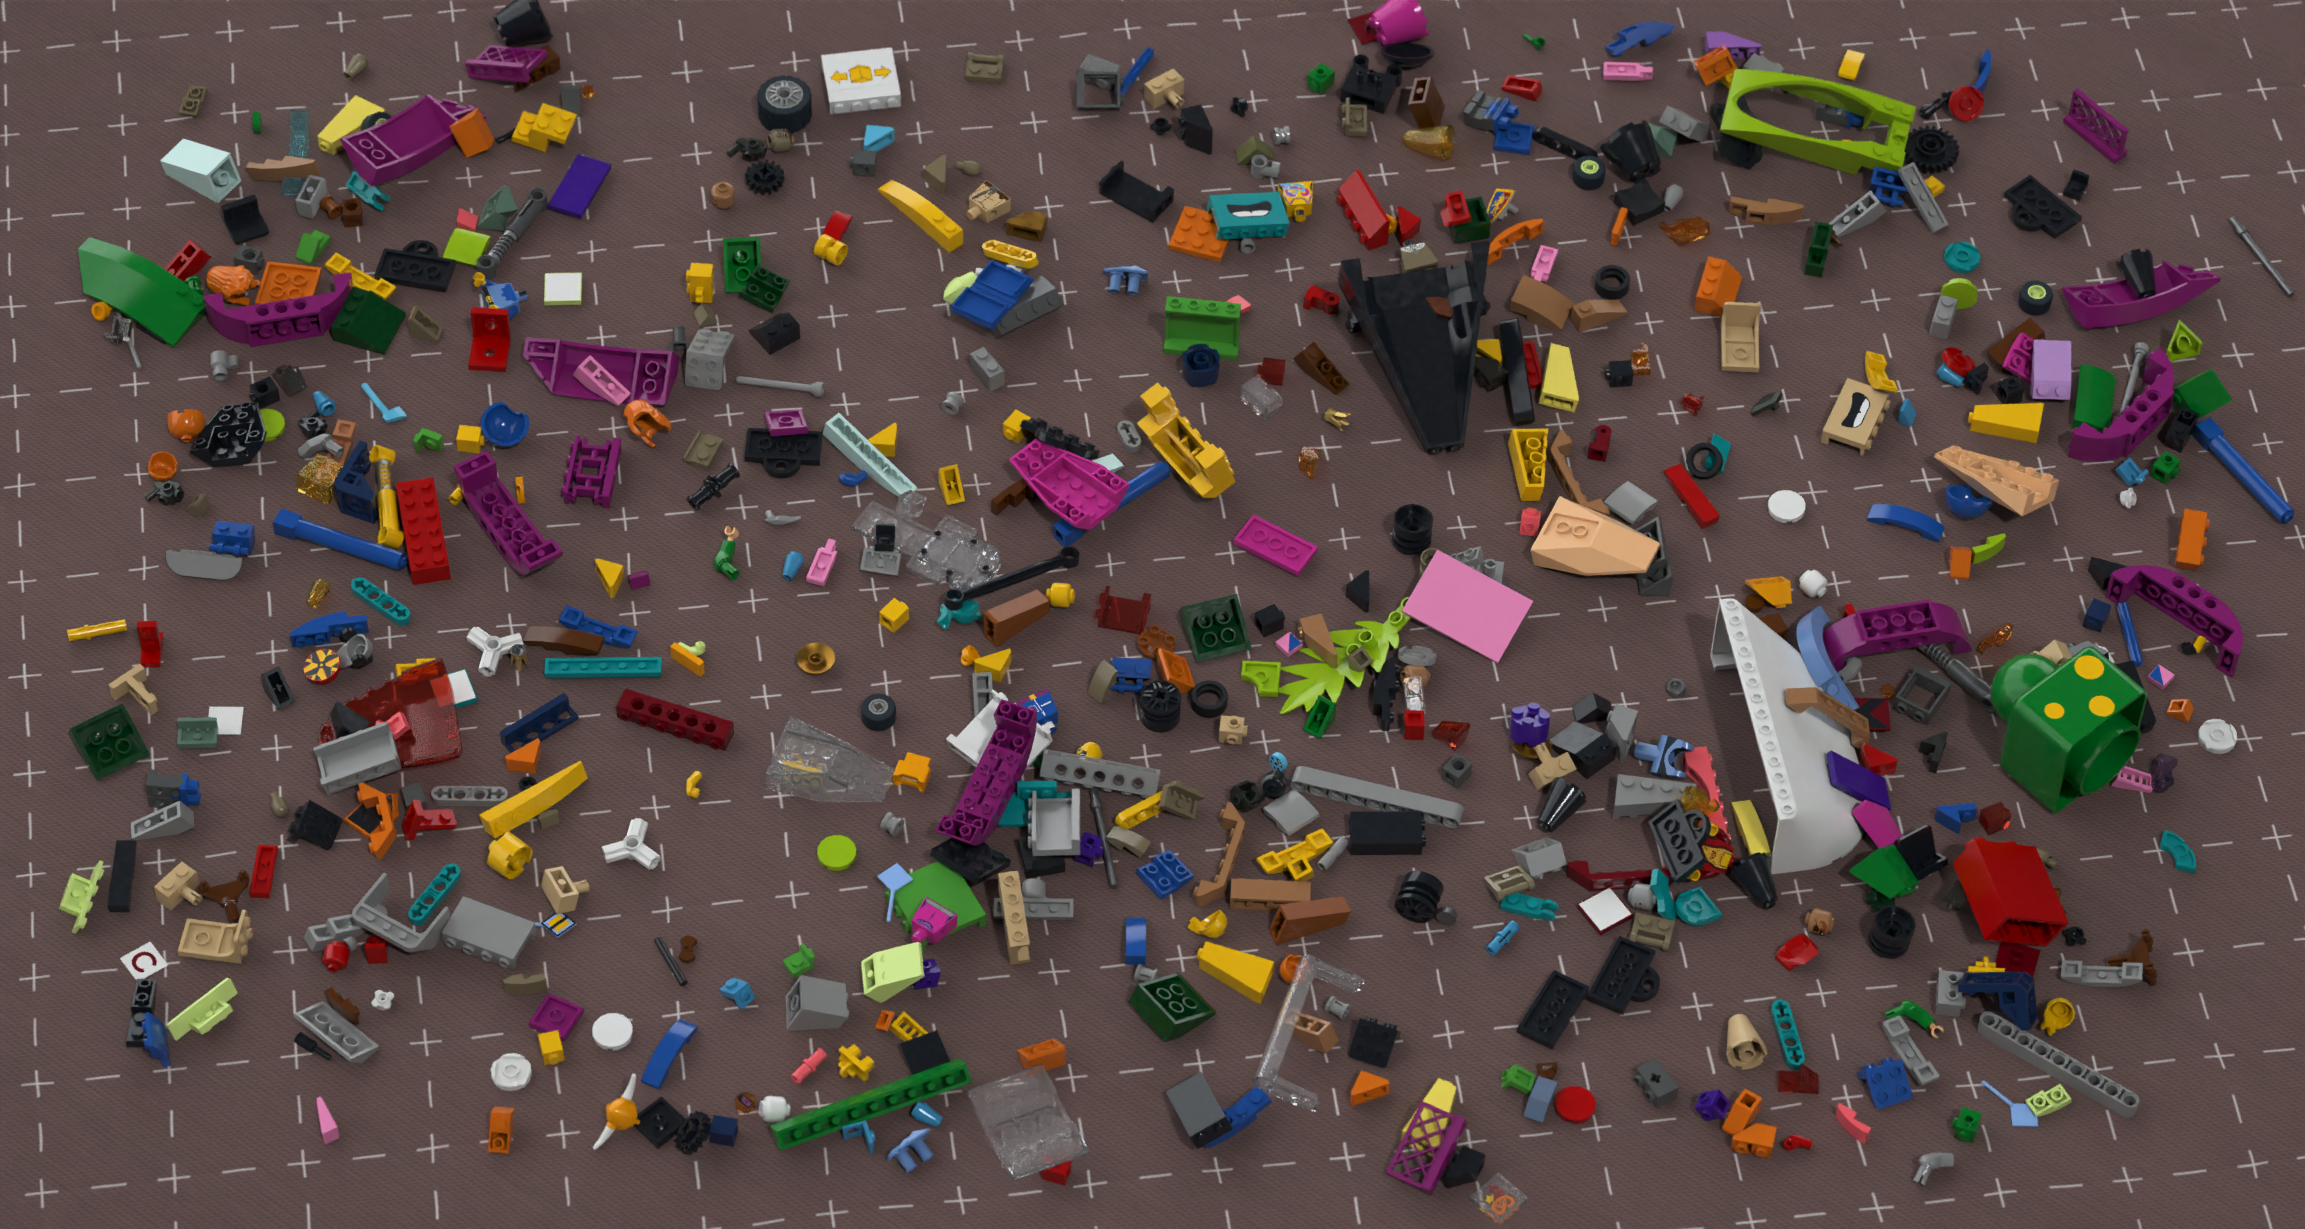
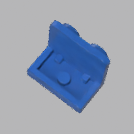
[1857,1057,1913,1109]

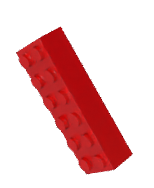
[396,477,451,585]

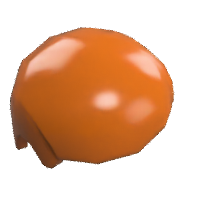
[148,451,177,481]
[1279,954,1309,985]

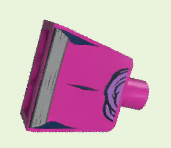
[911,896,957,944]

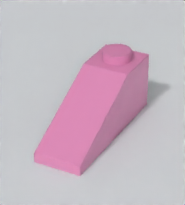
[573,355,631,406]

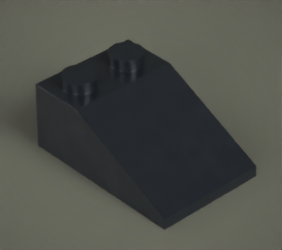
[1549,721,1617,779]

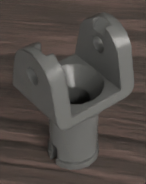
[670,326,690,352]

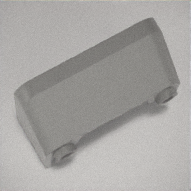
[352,873,450,952]

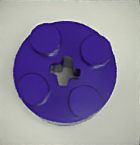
[1510,703,1550,746]

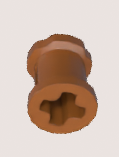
[319,195,343,219]

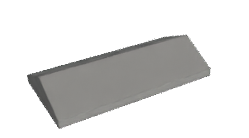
[294,1001,379,1063]

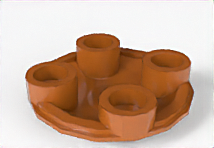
[1137,625,1176,658]

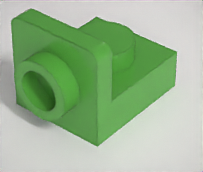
[413,428,444,453]
[783,943,815,979]
[1501,1064,1536,1094]

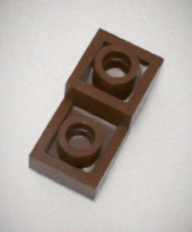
[325,987,360,1026]

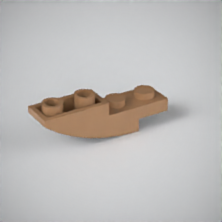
[1728,196,1804,225]

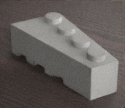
[1613,774,1696,819]

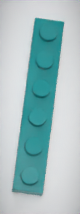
[544,657,662,678]

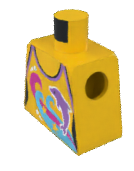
[1278,181,1313,222]

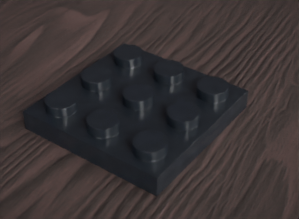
[930,838,1011,885]

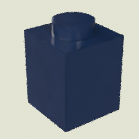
[2083,598,2112,633]
[708,1115,739,1147]

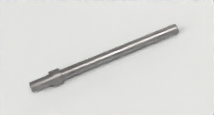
[2229,216,2295,297]
[1090,788,1118,889]

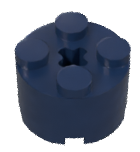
[1182,344,1220,387]

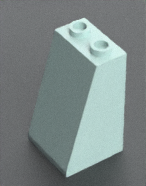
[160,139,242,203]

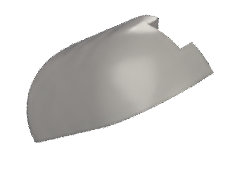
[166,549,242,580]

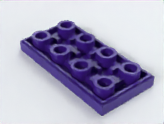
[548,154,611,219]
[1826,750,1891,811]

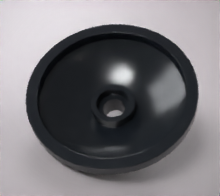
[1381,43,1434,69]

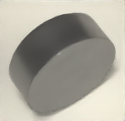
[1666,678,1686,698]
[1436,907,1457,926]

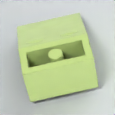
[861,942,924,1003]

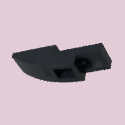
[1373,657,1400,731]
[126,979,157,1047]

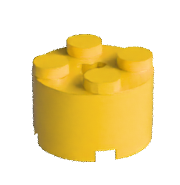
[487,832,532,879]

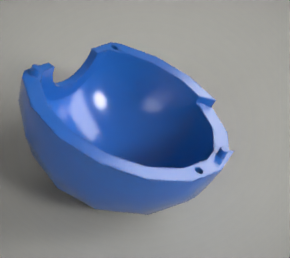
[481,402,529,447]
[1945,484,1993,519]

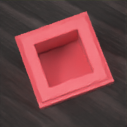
[457,209,478,232]

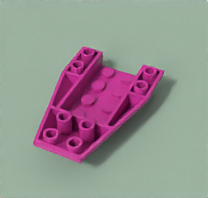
[1009,439,1129,530]

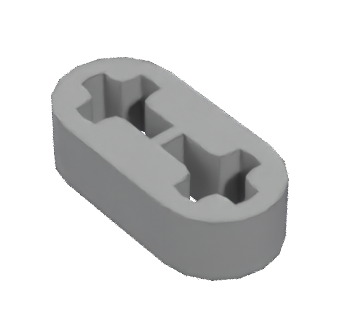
[1117,420,1141,453]

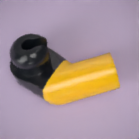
[2181,636,2207,655]

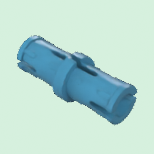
[1485,920,1520,956]

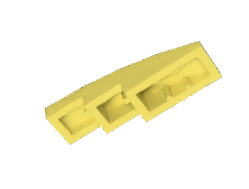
[1731,800,1771,857]

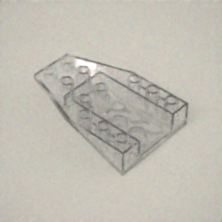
[765,715,895,802]

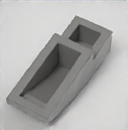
[972,672,993,718]
[304,914,368,952]

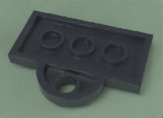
[2004,175,2082,239]
[374,240,456,292]
[1020,418,1100,458]
[745,428,823,478]
[1648,799,1711,884]
[1586,936,1660,1015]

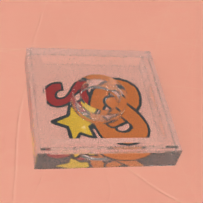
[1470,1172,1528,1226]

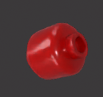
[322,941,350,973]

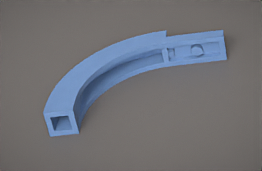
[1797,606,1860,711]

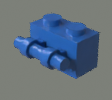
[1868,167,1907,207]
[209,521,256,556]
[1111,657,1151,694]

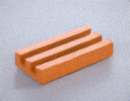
[1610,207,1628,246]

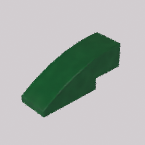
[1804,221,1833,278]

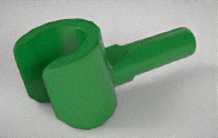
[1523,33,1545,50]

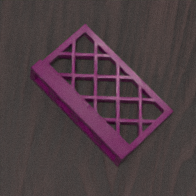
[465,45,548,82]
[2063,88,2128,164]
[1386,1101,1467,1196]

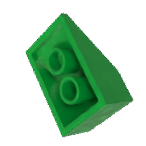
[723,237,761,293]
[2172,369,2232,419]

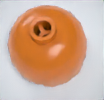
[167,409,205,443]

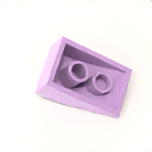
[2030,339,2071,400]

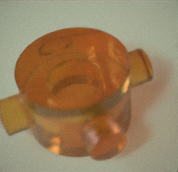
[581,85,595,98]
[1879,683,1897,699]

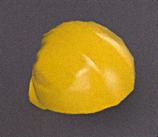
[1188,910,1227,939]
[2040,998,2075,1036]

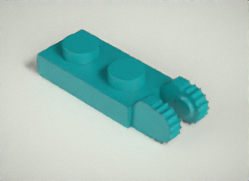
[345,170,390,211]
[1500,893,1559,921]

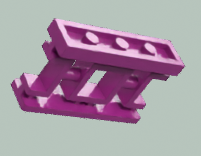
[561,435,622,509]

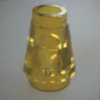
[306,579,330,608]

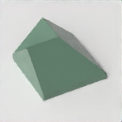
[1648,123,1681,159]
[477,185,518,231]

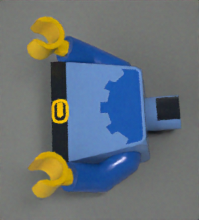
[473,272,528,324]

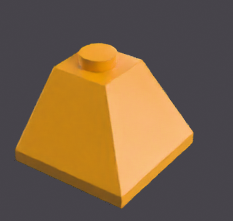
[1745,576,1792,608]

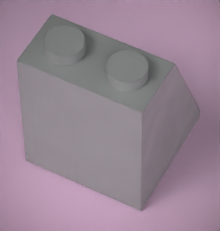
[785,975,849,1031]

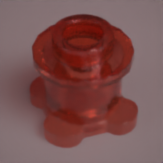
[1681,392,1704,416]

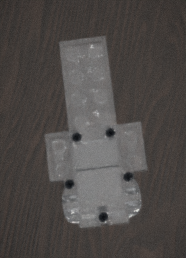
[852,501,1001,591]

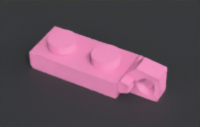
[1603,62,1653,81]
[1531,245,1559,282]
[806,539,837,586]

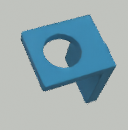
[842,1120,876,1154]

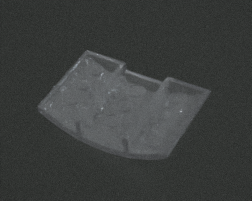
[967,1064,1090,1181]

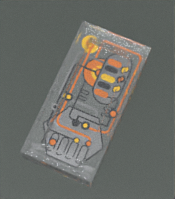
[1402,675,1426,714]

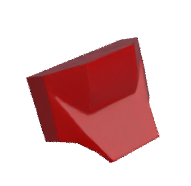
[1440,190,1471,227]
[1775,933,1819,972]

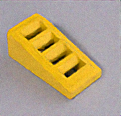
[889,1012,928,1042]

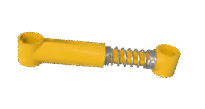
[369,445,404,549]

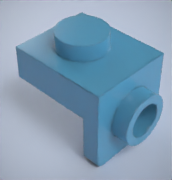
[2115,457,2149,487]
[719,977,755,1009]

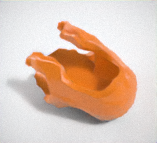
[206,265,260,306]
[623,400,672,448]

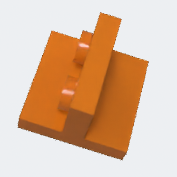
[1693,45,1738,86]

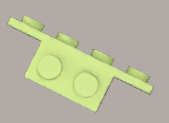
[59,860,104,934]
[166,978,237,1040]

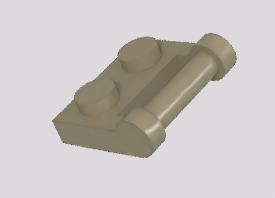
[965,52,1004,84]
[1484,865,1535,901]
[1629,912,1675,952]

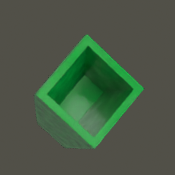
[1849,844,1920,899]

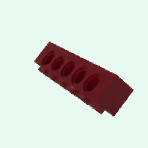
[616,688,734,751]

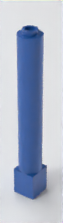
[2193,417,2294,523]
[1053,461,1170,547]
[273,508,408,571]

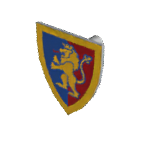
[1487,188,1518,224]

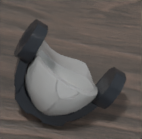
[337,627,373,669]

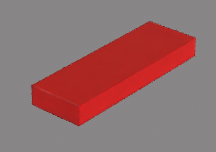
[1523,342,1543,389]
[249,845,278,898]

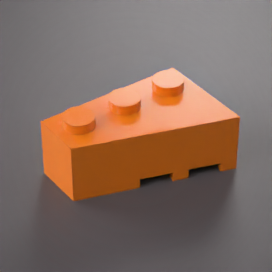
[2174,509,2210,571]

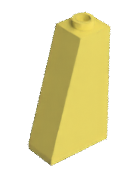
[317,95,385,155]
[1538,343,1579,413]
[1401,1078,1456,1158]

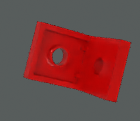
[468,307,511,372]

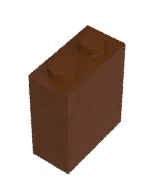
[1408,77,1445,134]

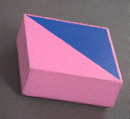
[1275,632,1303,657]
[2147,665,2175,690]

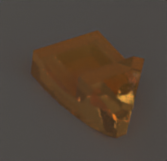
[1630,343,1651,375]
[1299,446,1322,479]

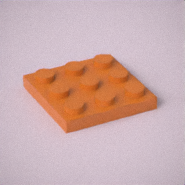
[1168,206,1230,263]
[255,261,322,305]

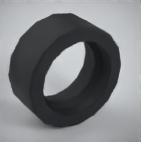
[1595,265,1630,300]
[1686,442,1723,480]
[1191,680,1228,718]

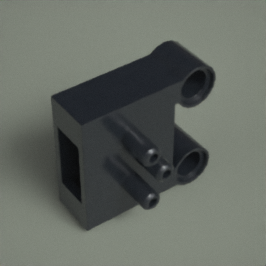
[1340,54,1403,114]

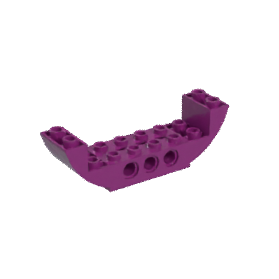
[203,272,353,347]
[2068,347,2175,462]
[1822,599,1972,673]
[935,699,1037,846]

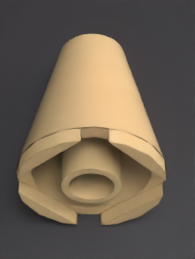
[1727,1014,1767,1070]

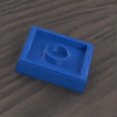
[1494,122,1534,155]

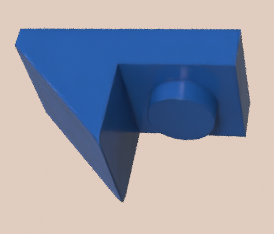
[1935,803,1977,834]

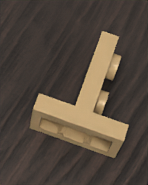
[108,664,158,715]

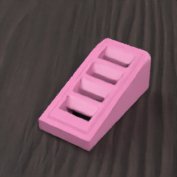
[2110,766,2154,793]
[316,1097,340,1144]

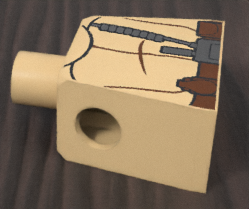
[966,180,1011,223]

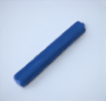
[1114,47,1154,97]
[2117,602,2143,667]

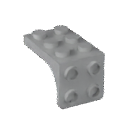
[685,329,735,390]

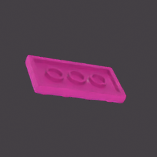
[1233,514,1318,576]

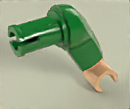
[714,526,740,581]
[1885,1000,1944,1038]

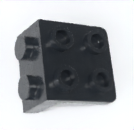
[1720,132,1763,170]
[220,194,269,244]
[287,800,343,850]
[1897,824,1949,880]
[1348,1016,1401,1068]

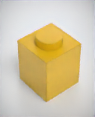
[1003,410,1031,443]
[456,425,486,453]
[879,598,909,633]
[1286,854,1314,882]
[538,1030,564,1065]

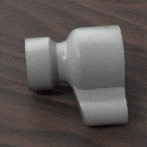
[210,350,238,381]

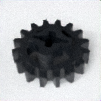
[745,160,785,195]
[675,1111,712,1155]

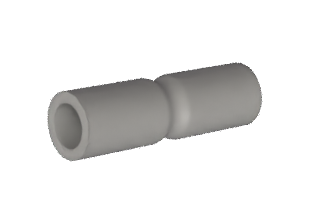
[1317,837,1349,872]

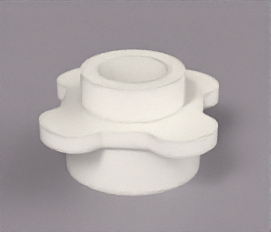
[2120,488,2137,509]
[371,990,394,1010]

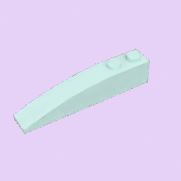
[823,413,918,500]

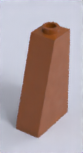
[984,589,1050,647]
[1268,896,1351,945]

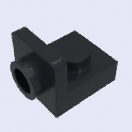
[2063,169,2090,202]
[1965,362,1989,395]
[875,524,895,551]

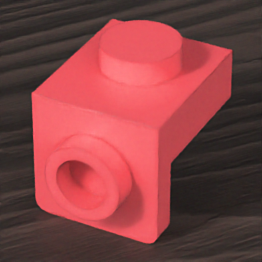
[1519,508,1541,536]
[375,711,410,740]

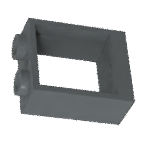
[1077,72,1124,110]
[1893,666,1951,725]

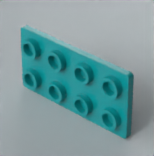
[998,781,1072,827]

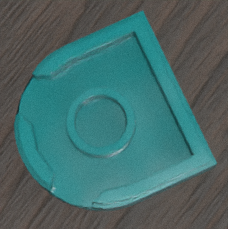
[1675,886,1722,926]

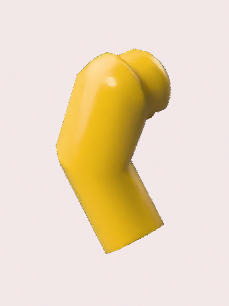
[686,771,702,798]

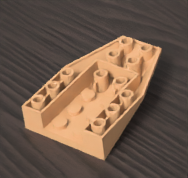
[1934,446,2059,516]
[1531,496,1660,576]

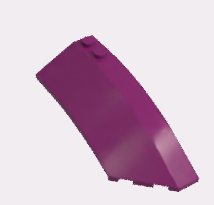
[340,94,487,187]
[2062,260,2221,329]
[523,338,680,406]

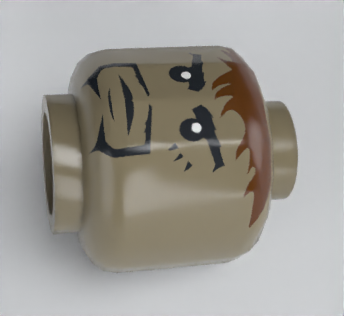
[766,129,795,153]

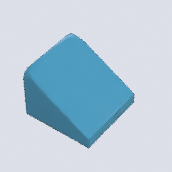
[1898,398,1916,427]

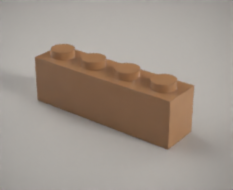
[1230,878,1311,912]

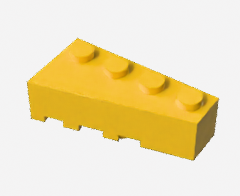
[1508,429,1548,501]

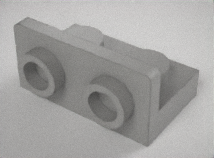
[860,546,903,577]

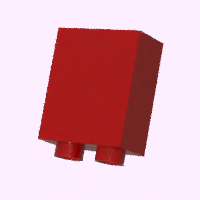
[1953,837,2069,947]

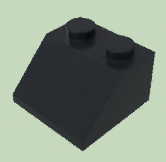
[1178,104,1213,155]
[749,313,800,355]

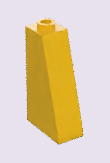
[1968,403,2044,443]
[1197,941,1274,1004]

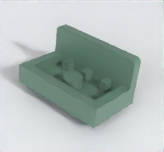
[177,717,219,749]

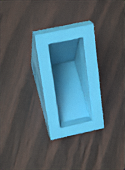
[864,125,895,152]

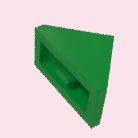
[1303,695,1336,739]

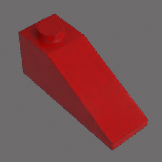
[164,239,211,281]

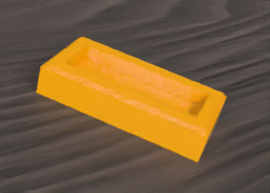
[670,642,705,677]

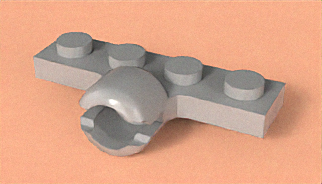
[993,878,1074,920]

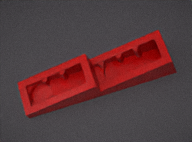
[1664,464,1720,529]

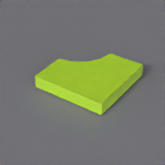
[1241,661,1281,697]

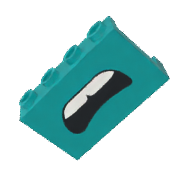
[1207,192,1290,240]

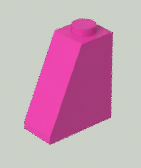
[1851,799,1903,851]

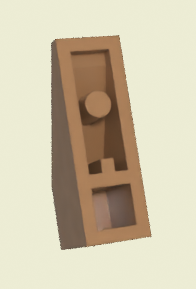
[1570,300,1628,333]
[1297,613,1338,668]
[1276,1009,1339,1053]

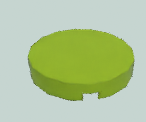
[1941,278,1978,310]
[260,409,286,442]
[817,835,857,871]

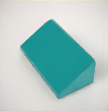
[1705,434,1731,473]

